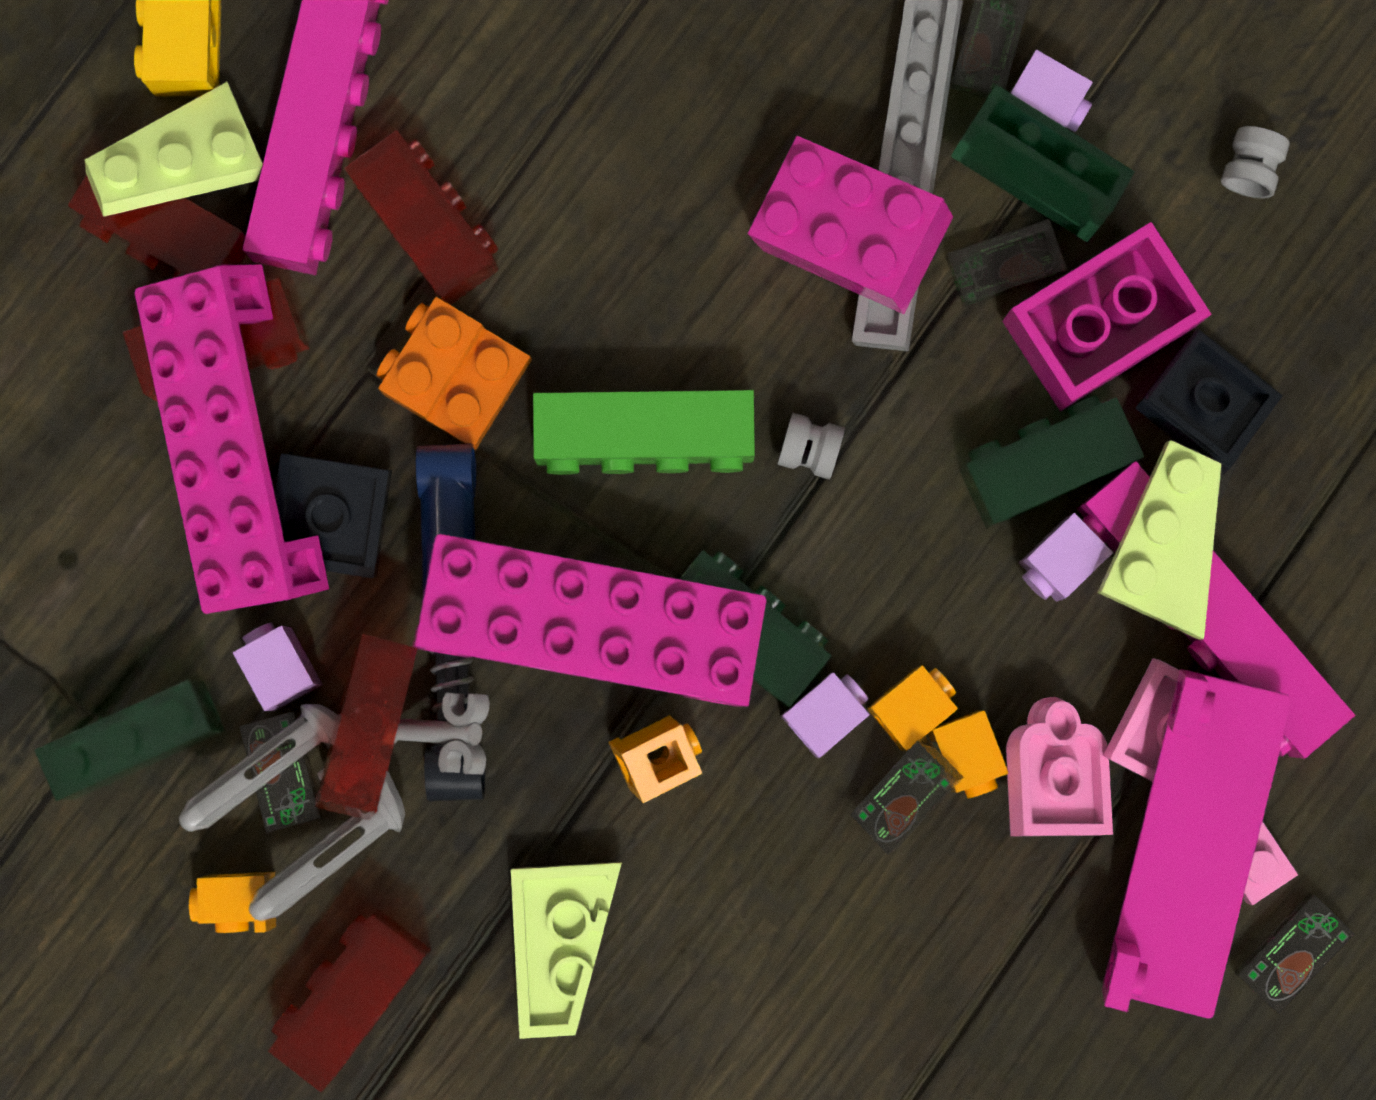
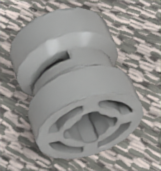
[1221,126,1290,198]
[777,413,845,480]

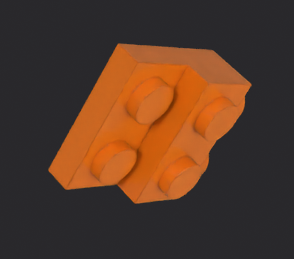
[377,297,532,451]

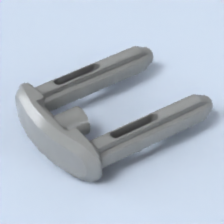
[179,704,405,921]

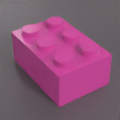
[748,136,953,314]
[1002,222,1212,412]

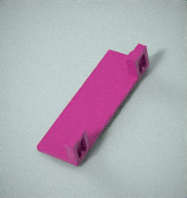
[135,264,329,614]
[412,534,766,707]
[1102,669,1292,1018]

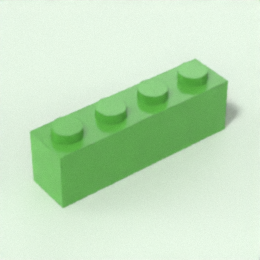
[533,390,755,475]

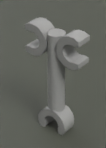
[363,693,490,774]

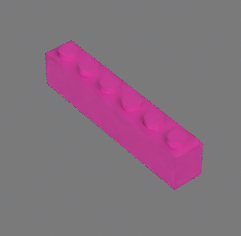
[243,0,389,275]
[1076,461,1356,759]

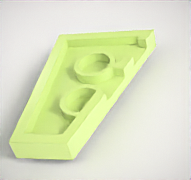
[85,82,263,217]
[1097,440,1221,640]
[511,862,622,1038]

